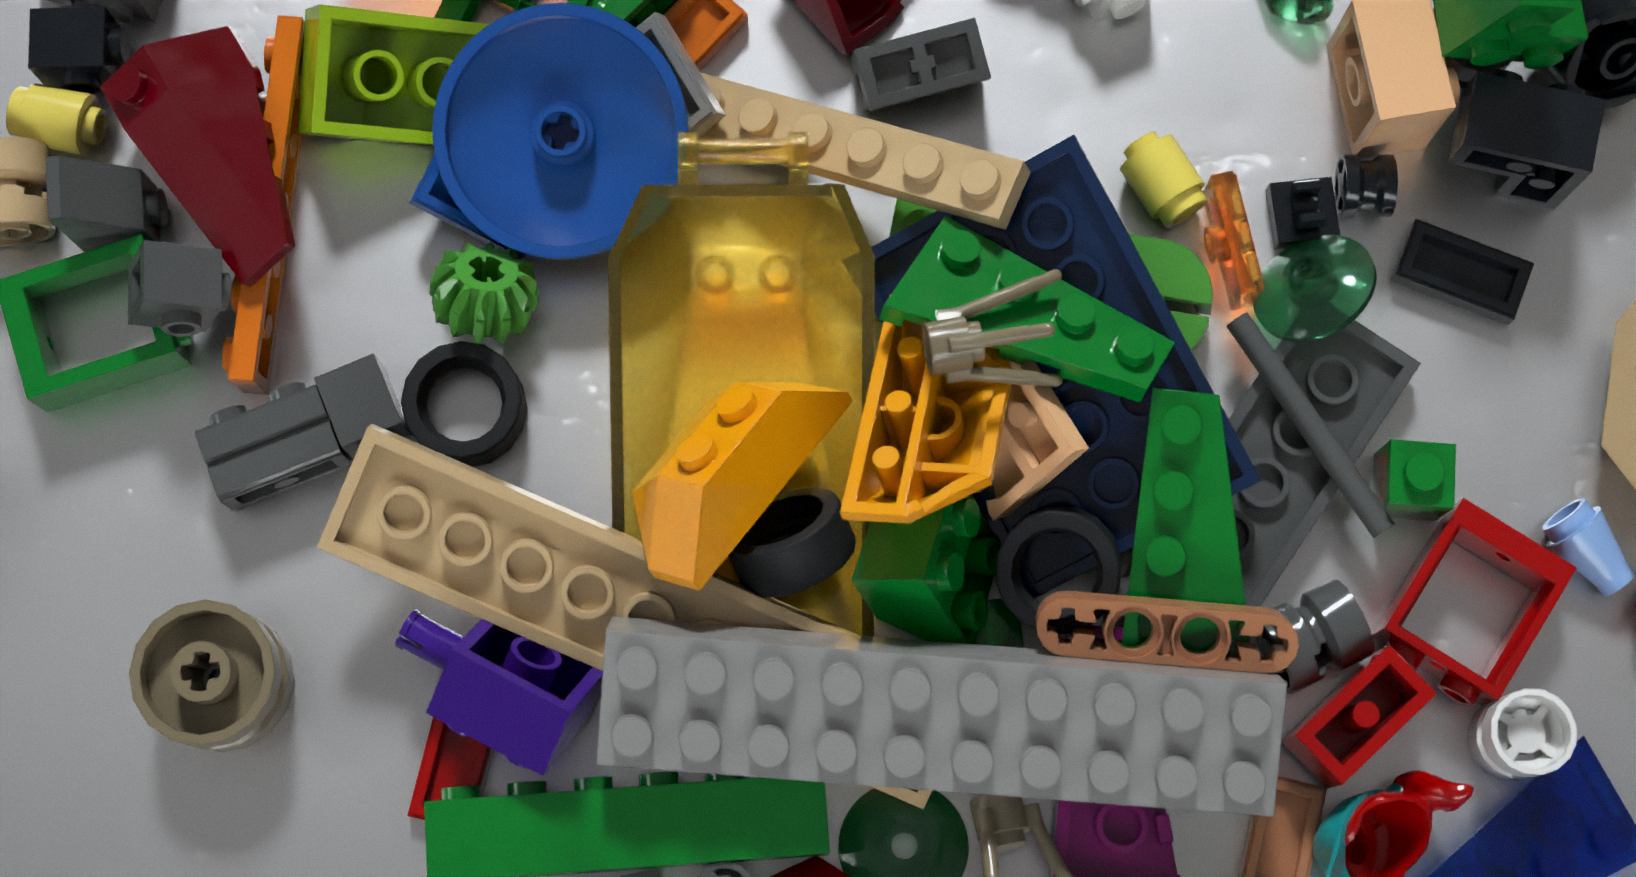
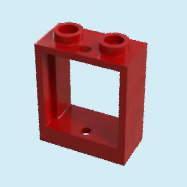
[1372,498,1577,707]

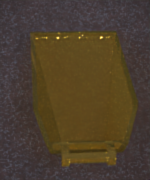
[608,132,875,636]

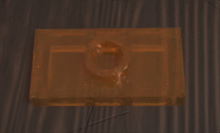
[1203,171,1265,311]

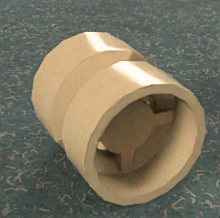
[0,137,55,246]

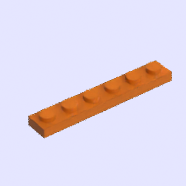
[222,15,305,395]

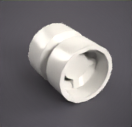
[1467,688,1577,781]

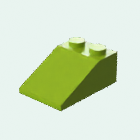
[297,4,489,146]

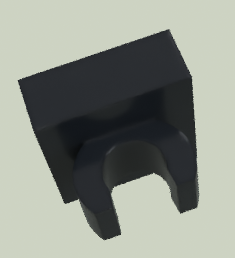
[1265,177,1341,250]

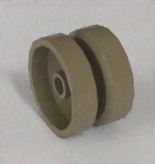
[129,600,295,752]

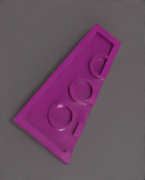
[1050,625,1180,877]

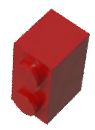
[1281,645,1437,789]

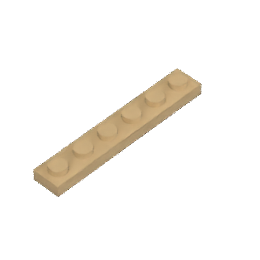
[695,73,1031,230]

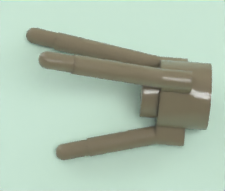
[922,269,1062,387]
[969,794,1073,877]

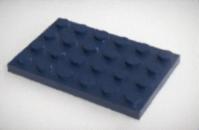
[847,135,1261,598]

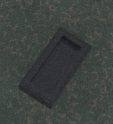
[1390,219,1534,325]

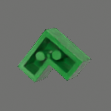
[1433,0,1588,69]

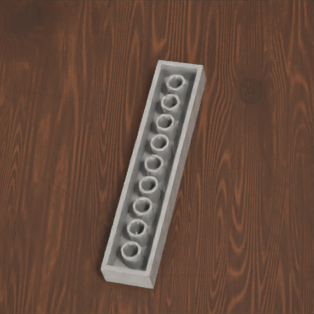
[596,616,1287,816]

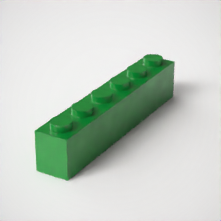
[424,772,830,877]

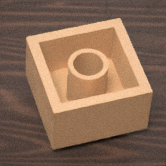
[1327,0,1460,159]

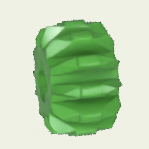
[429,241,539,345]

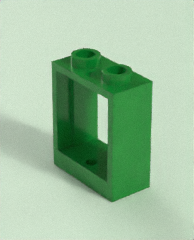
[0,234,195,412]

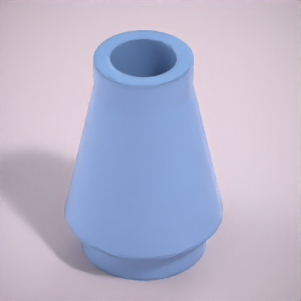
[1542,498,1636,596]

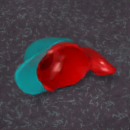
[1313,770,1474,877]

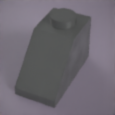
[46,155,168,252]

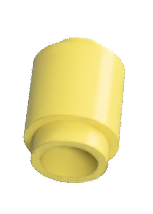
[6,83,107,155]
[1120,131,1208,228]

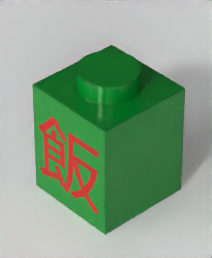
[1373,439,1456,521]

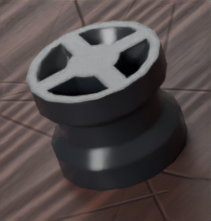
[1334,154,1398,217]

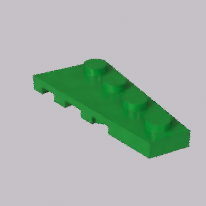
[879,216,1175,402]
[1122,387,1251,655]

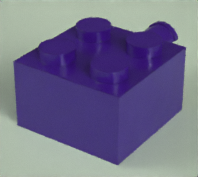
[395,609,603,776]

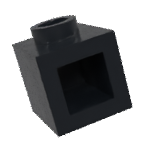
[28,6,130,94]

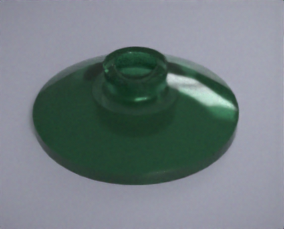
[1253,235,1377,342]
[838,788,969,877]

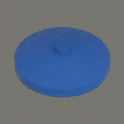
[432,3,689,260]

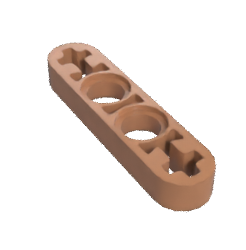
[1035,591,1299,674]

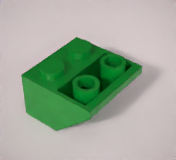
[851,495,1001,644]

